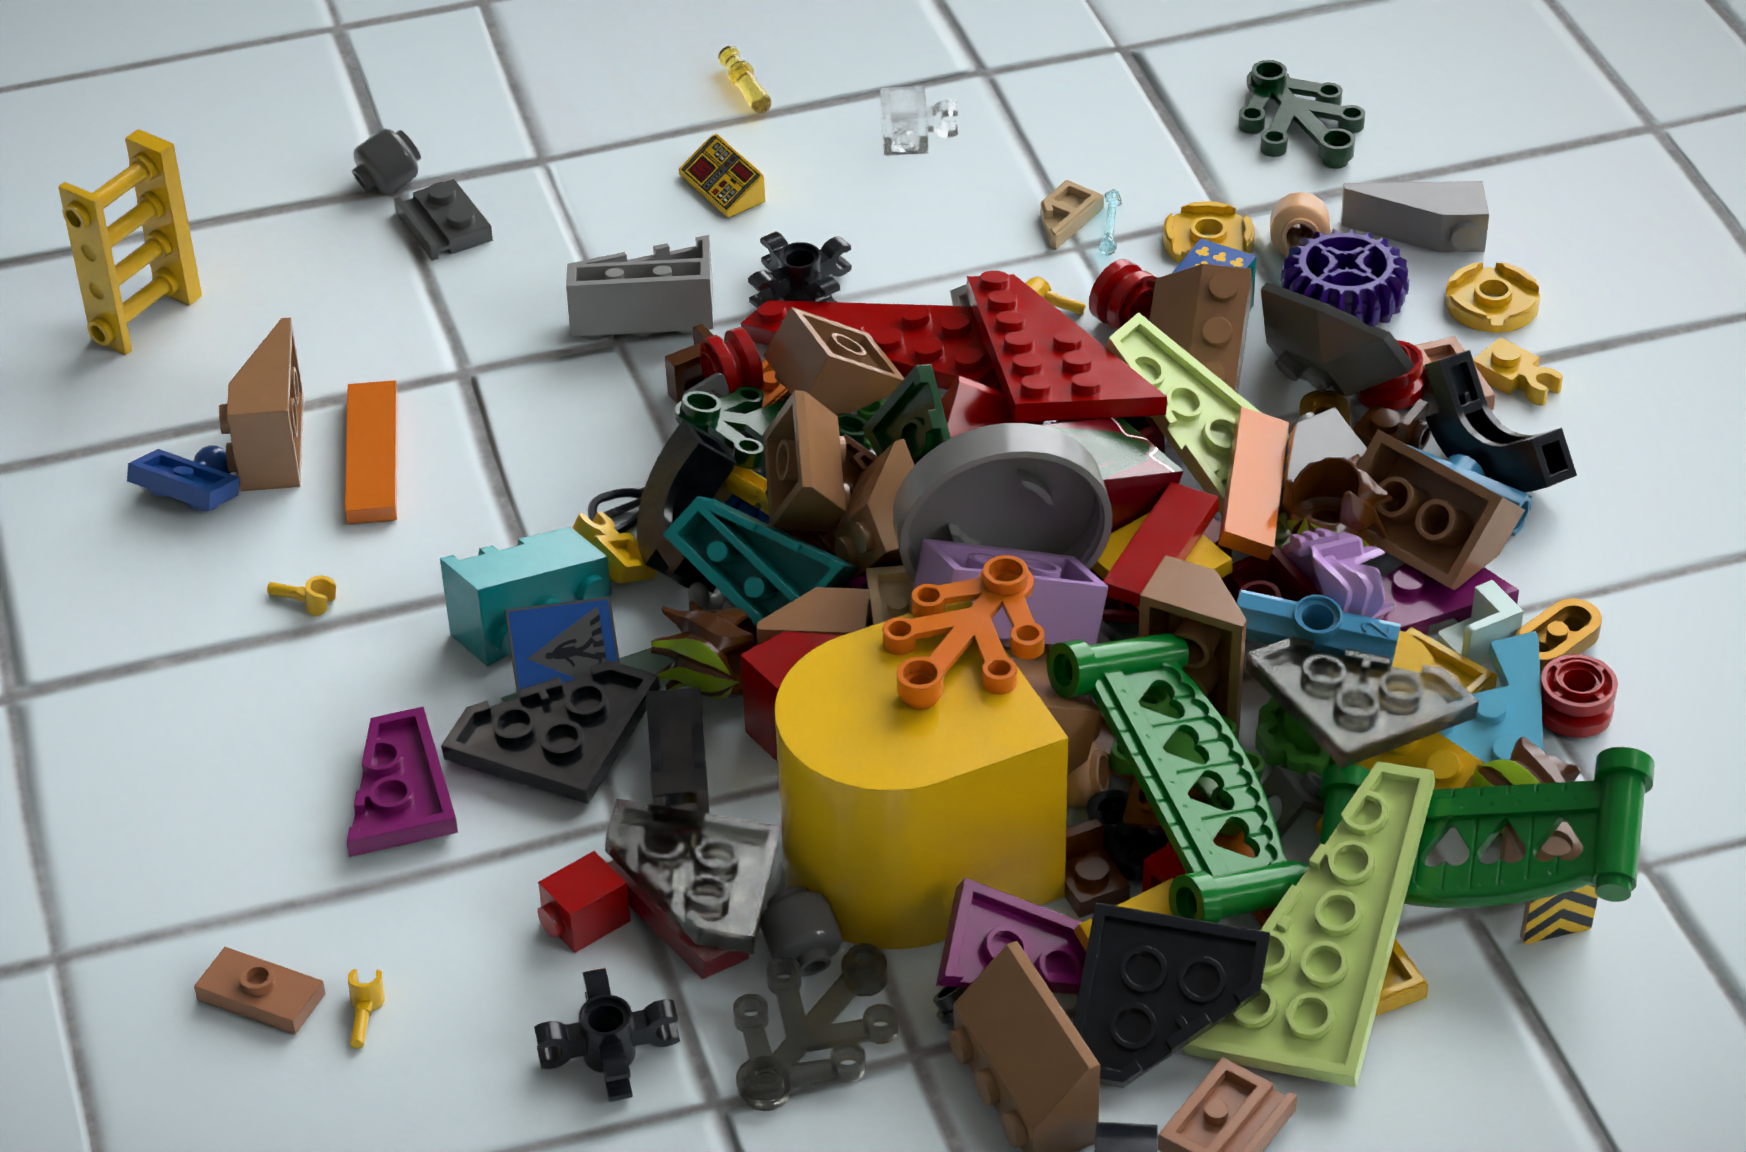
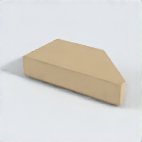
[1040,180,1104,250]

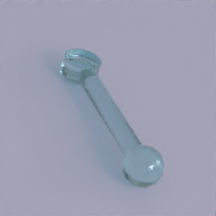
[1099,189,1122,256]

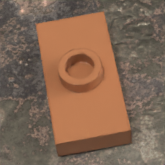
[194,947,326,1035]

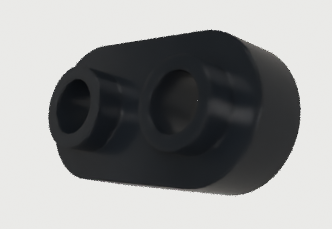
[1086,789,1168,882]

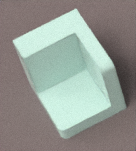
[1438,580,1523,665]

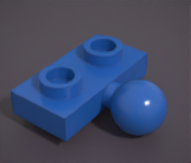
[127,445,240,511]

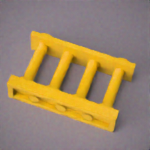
[58,129,202,355]

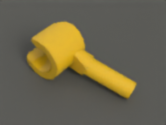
[1025,276,1086,315]
[267,575,336,616]
[348,969,385,1049]

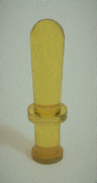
[718,46,772,113]

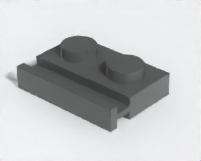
[394,179,493,261]

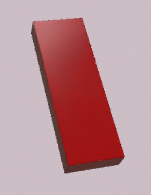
[1103,482,1219,607]

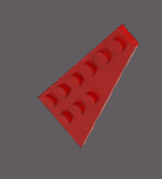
[966,270,1167,422]
[740,300,999,390]

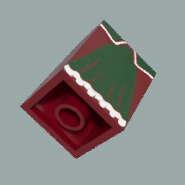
[1041,417,1184,534]

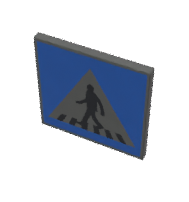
[505,596,620,698]

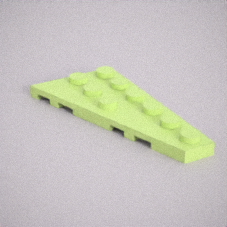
[1105,312,1292,556]
[1182,761,1435,1088]

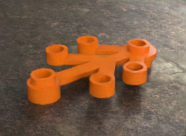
[882,555,1045,710]

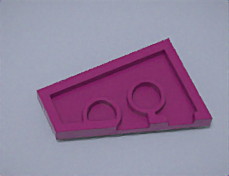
[347,707,458,857]

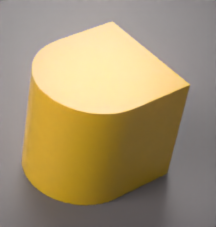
[775,601,1068,949]

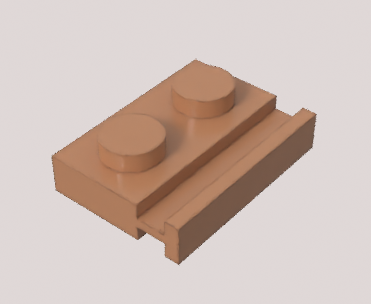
[1158,1057,1297,1152]

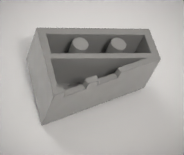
[566,235,713,339]

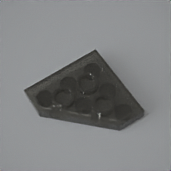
[1245,637,1479,768]
[605,798,781,954]

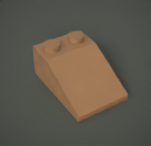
[219,317,304,491]

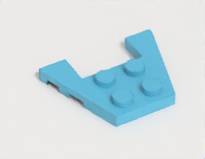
[1365,631,1543,764]

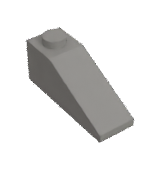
[1341,181,1489,252]

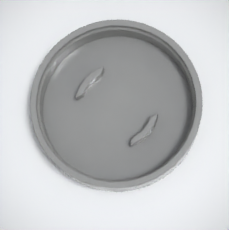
[893,423,1112,583]

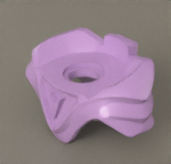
[1281,528,1395,620]

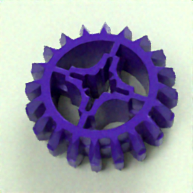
[1281,228,1410,328]

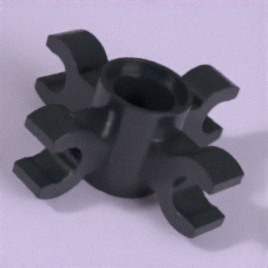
[748,231,852,309]
[534,968,680,1102]

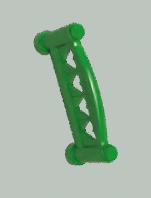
[1047,633,1309,923]
[1319,747,1655,908]

